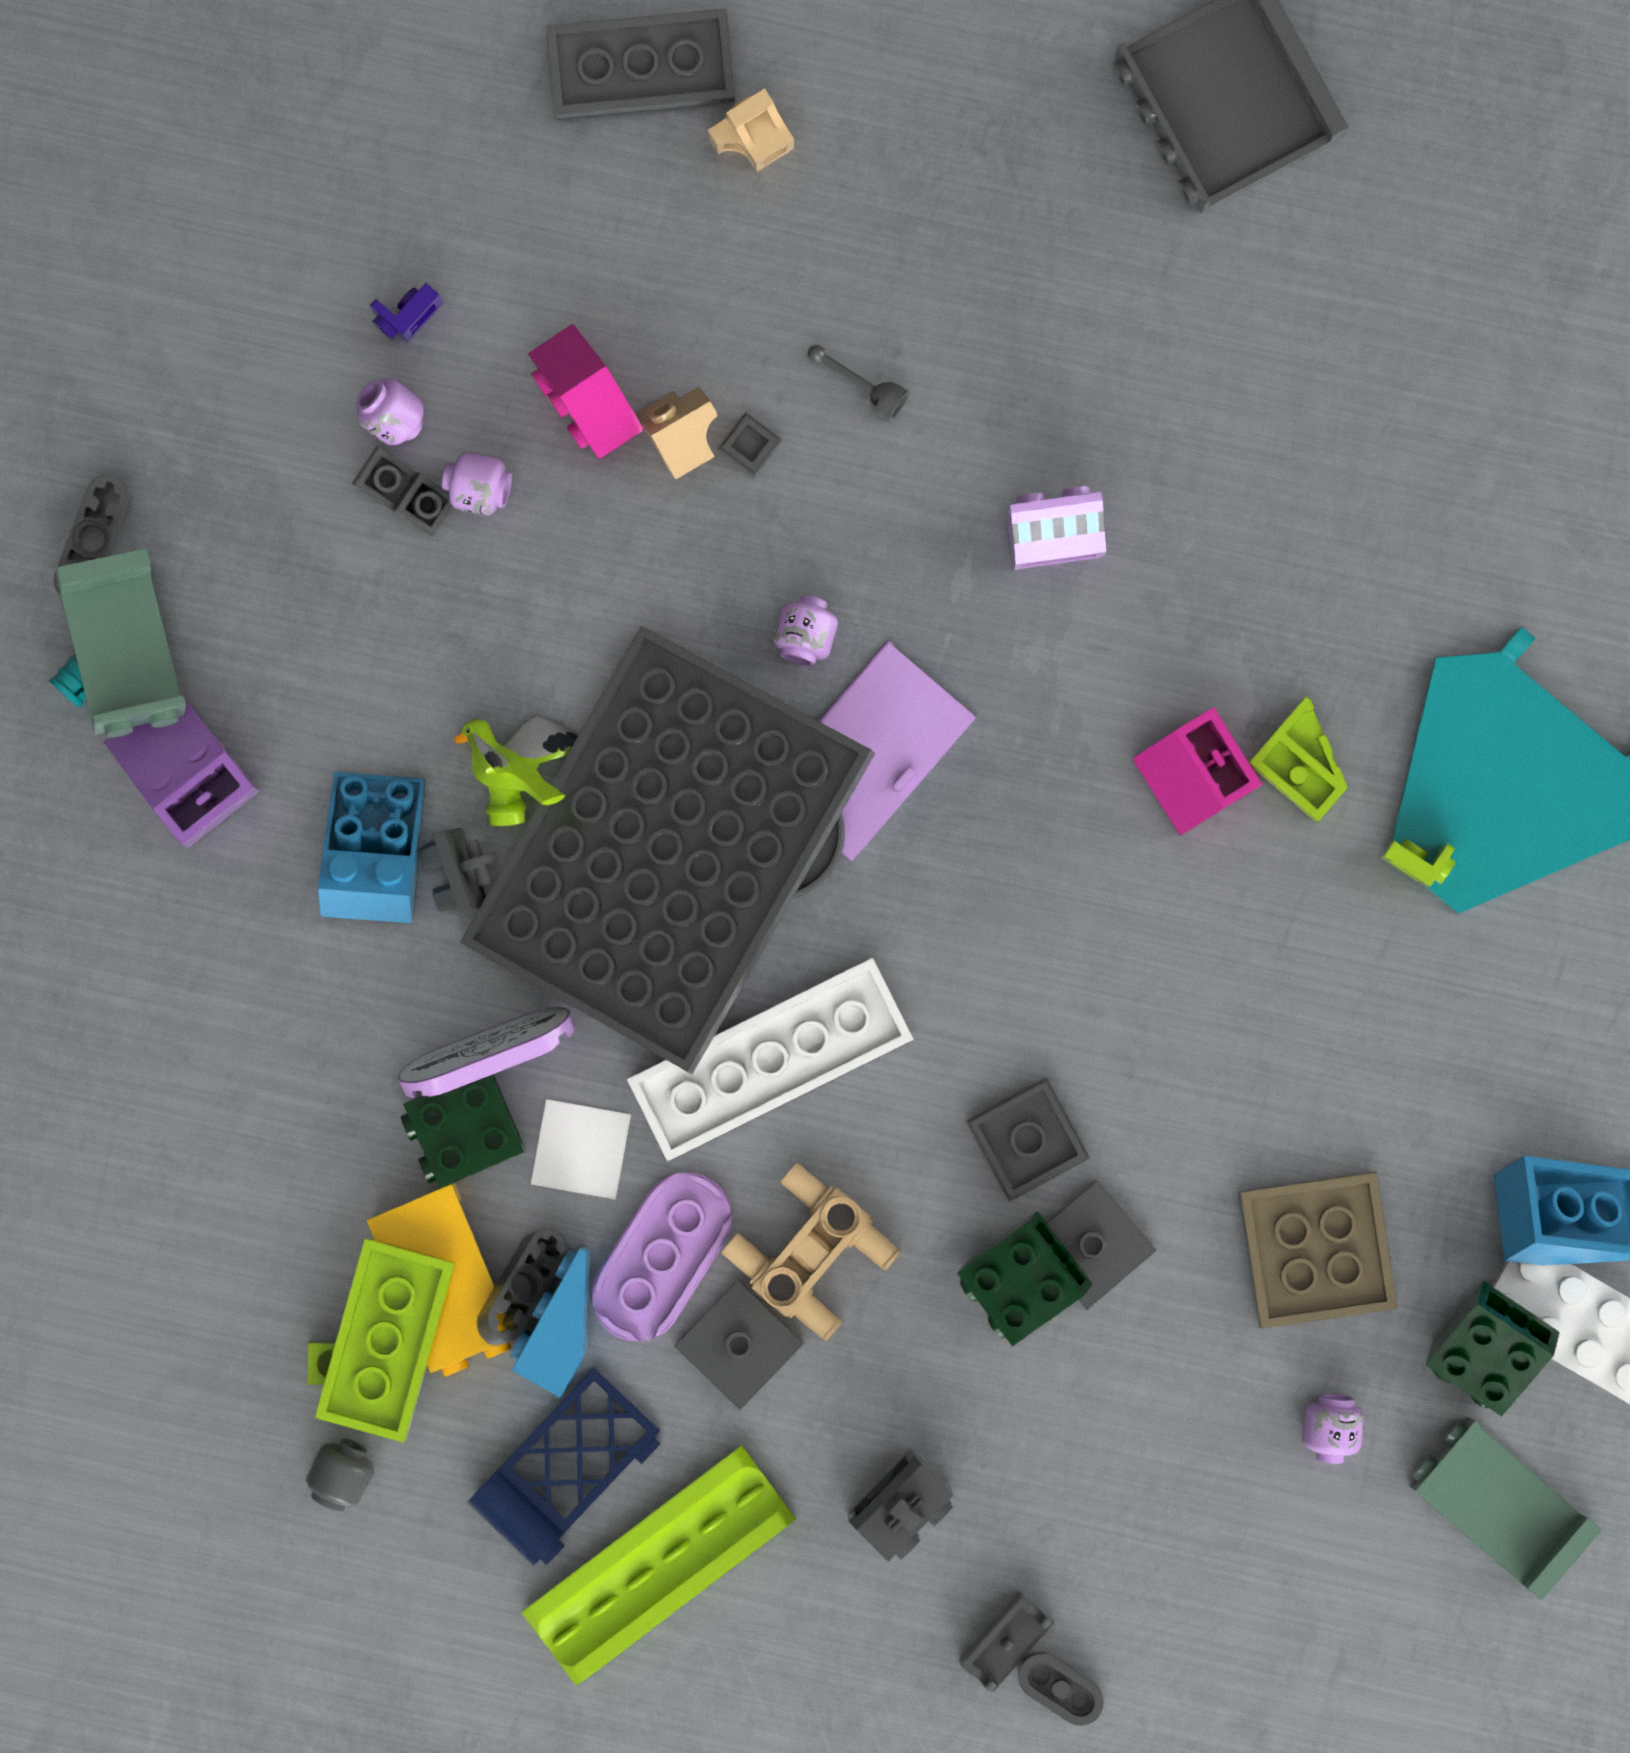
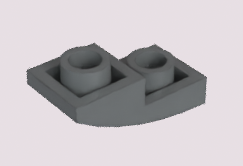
[352,446,452,536]

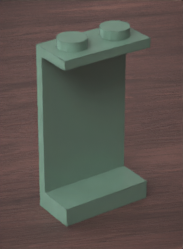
[56,548,186,738]
[1410,1418,1602,1600]

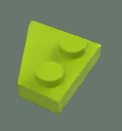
[1249,696,1348,823]

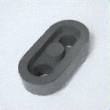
[1018,1652,1104,1726]

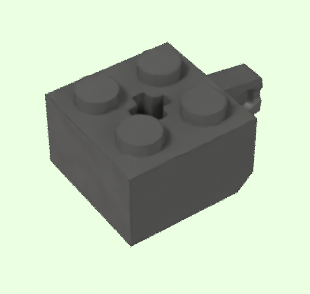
[848,1449,954,1562]

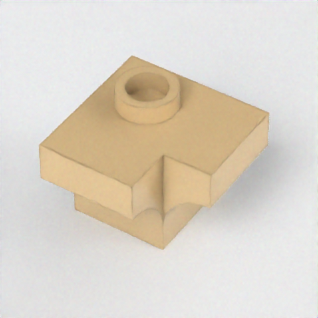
[707,88,794,172]
[635,387,718,480]

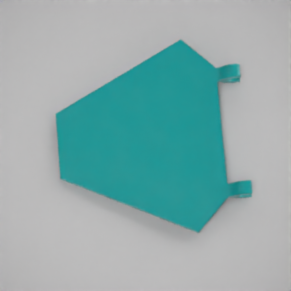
[1391,627,1630,914]

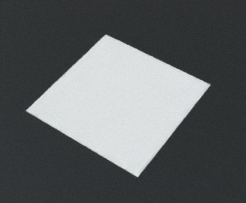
[531,1099,631,1200]

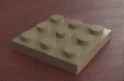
[1239,1172,1397,1329]

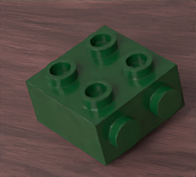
[400,1074,527,1189]
[957,1211,1093,1347]
[1425,1281,1560,1417]

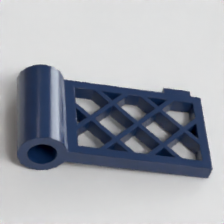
[467,1368,660,1566]

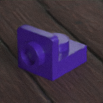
[370,283,444,343]

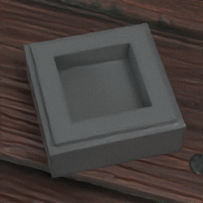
[718,412,782,477]

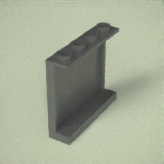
[1113,0,1349,213]

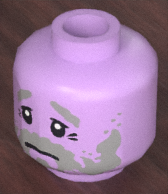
[356,378,424,446]
[442,452,512,516]
[773,595,838,666]
[1302,1394,1365,1464]

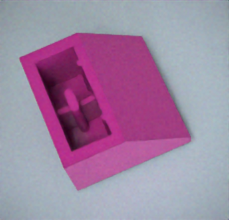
[1132,707,1262,836]

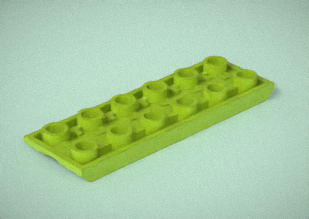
[521,1445,796,1686]

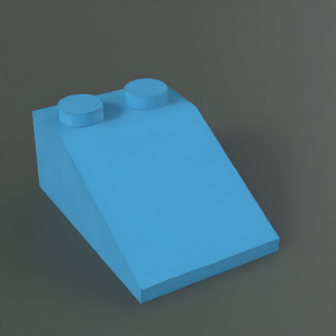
[1494,1156,1630,1266]

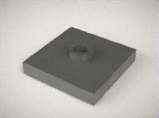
[966,1078,1090,1202]
[1047,1180,1157,1310]
[674,1280,804,1410]

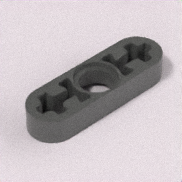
[54,475,130,595]
[477,1228,567,1345]

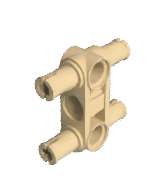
[721,1163,902,1342]

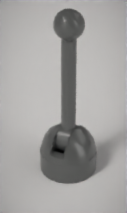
[808,345,909,422]

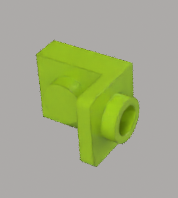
[1380,839,1456,887]

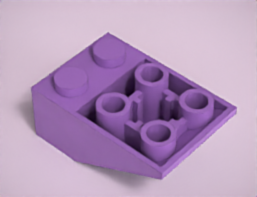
[103,692,260,848]

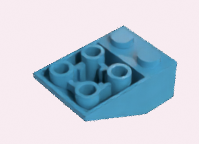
[318,772,425,923]
[509,1245,590,1398]

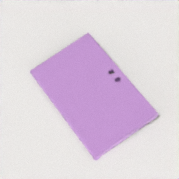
[818,641,976,862]

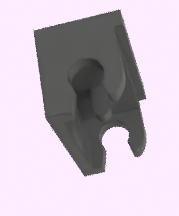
[959,1591,1054,1692]

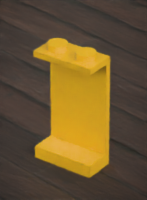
[367,1184,512,1377]

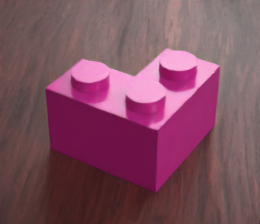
[528,324,644,459]

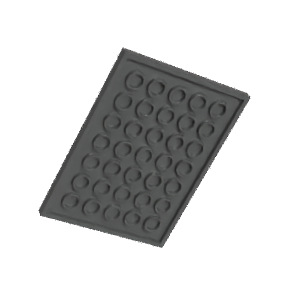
[460,626,875,1074]

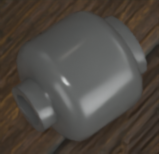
[306,1439,374,1511]

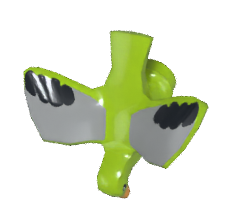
[454,716,578,826]

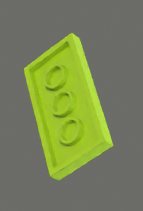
[315,1238,456,1443]

